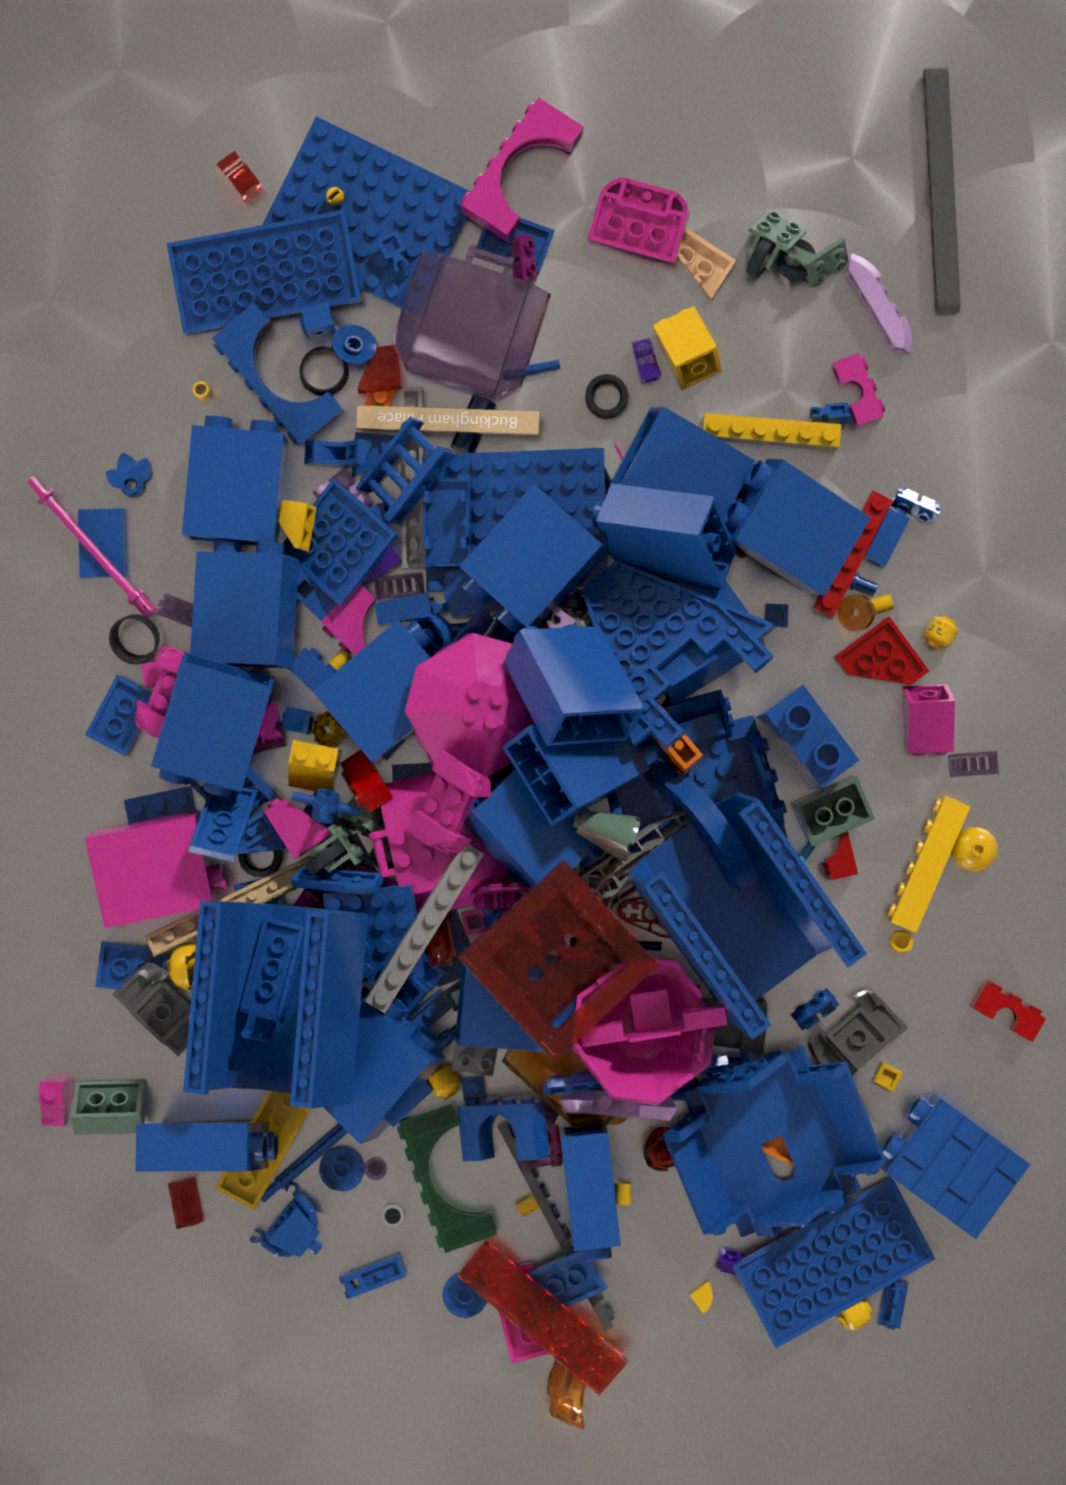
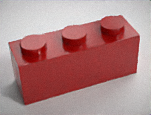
[340,749,393,812]

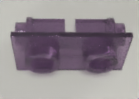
[157,593,193,628]

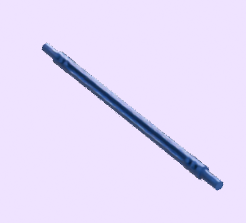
[261,1024,456,1203]

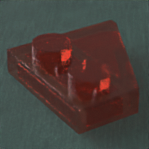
[357,344,402,394]

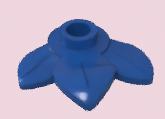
[106,453,151,497]

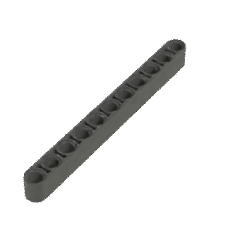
[923,67,961,313]

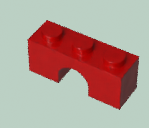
[969,982,1046,1042]

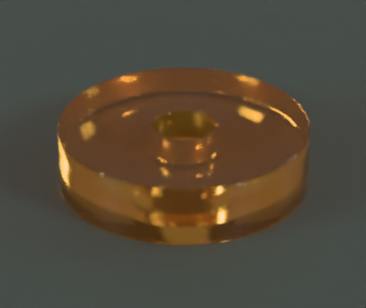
[838,594,875,631]

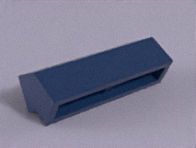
[450,394,496,453]

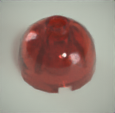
[643,1126,675,1172]

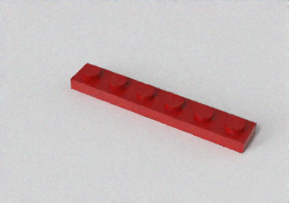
[812,490,893,620]

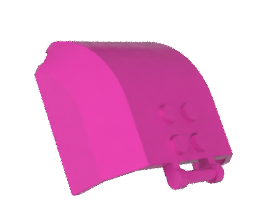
[369,772,515,915]

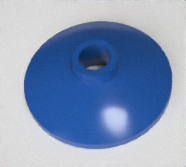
[331,324,376,364]

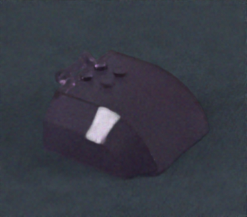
[392,244,551,400]

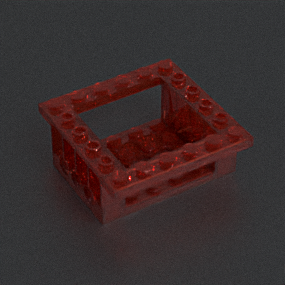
[457,860,659,1062]

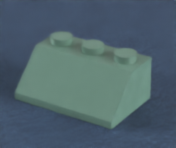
[791,775,875,846]
[71,1080,145,1135]

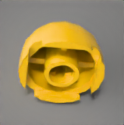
[951,827,998,872]
[166,944,196,990]

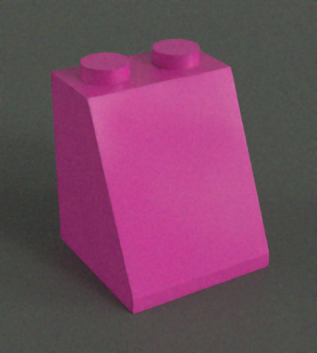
[902,684,955,756]
[264,798,333,859]

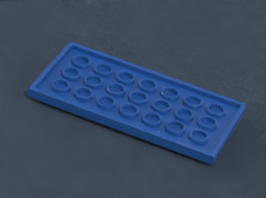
[166,210,362,334]
[732,1177,935,1348]

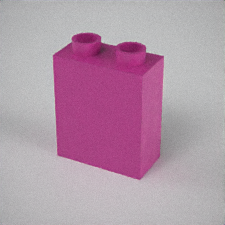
[85,809,226,928]

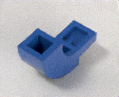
[304,439,369,467]

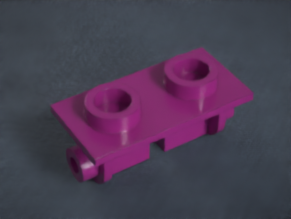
[510,234,537,283]

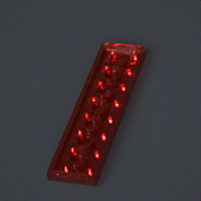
[457,1240,629,1395]

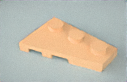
[677,227,737,299]

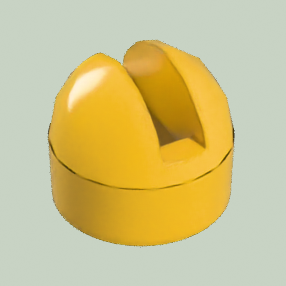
[326,187,344,207]

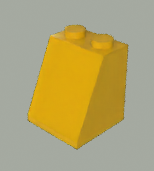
[653,306,722,390]
[288,740,342,792]

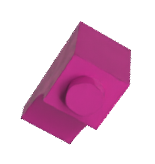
[39,1079,67,1126]

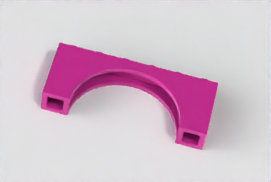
[461,97,584,242]
[321,585,377,655]

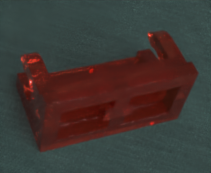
[427,913,456,968]
[168,1176,204,1229]

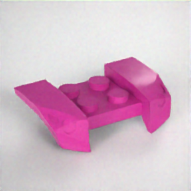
[135,645,184,739]
[407,749,491,853]

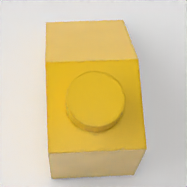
[278,500,317,552]

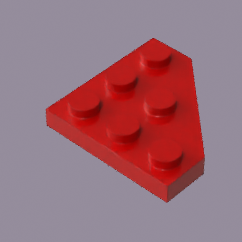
[834,616,929,685]

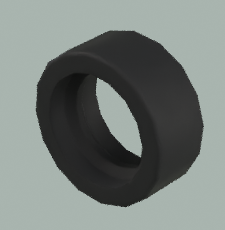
[585,374,629,419]
[238,850,283,877]

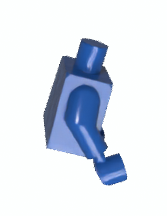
[250,1183,322,1257]

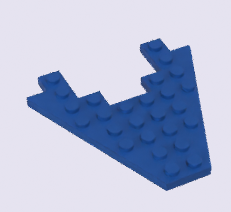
[582,560,774,749]

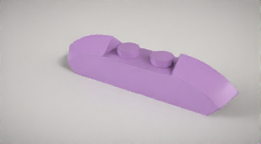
[846,253,912,353]
[559,1090,677,1121]

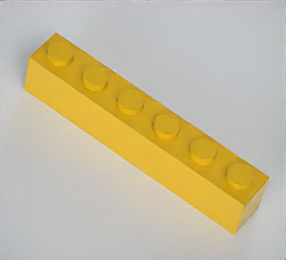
[702,413,841,451]
[887,796,970,933]

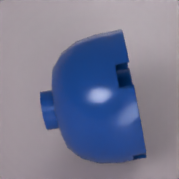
[409,613,453,658]

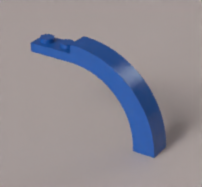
[643,759,759,892]

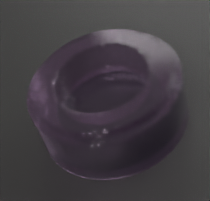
[364,1156,387,1180]

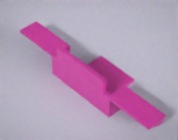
[580,989,728,1047]

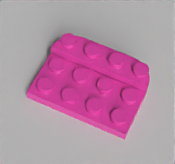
[588,177,690,263]

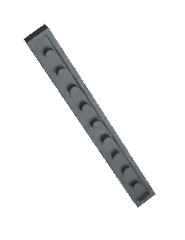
[497,1120,615,1331]

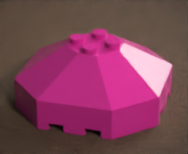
[404,633,534,777]
[571,955,715,1105]

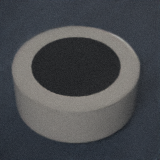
[381,1203,405,1228]

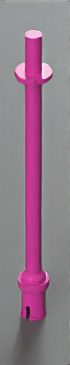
[27,476,156,618]

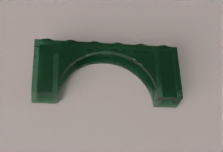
[397,1101,498,1253]

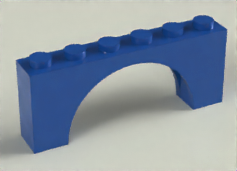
[212,303,344,445]

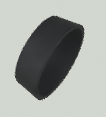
[299,346,349,396]
[109,614,160,665]

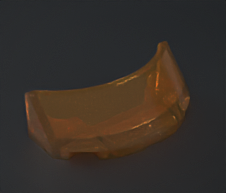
[547,1329,618,1429]

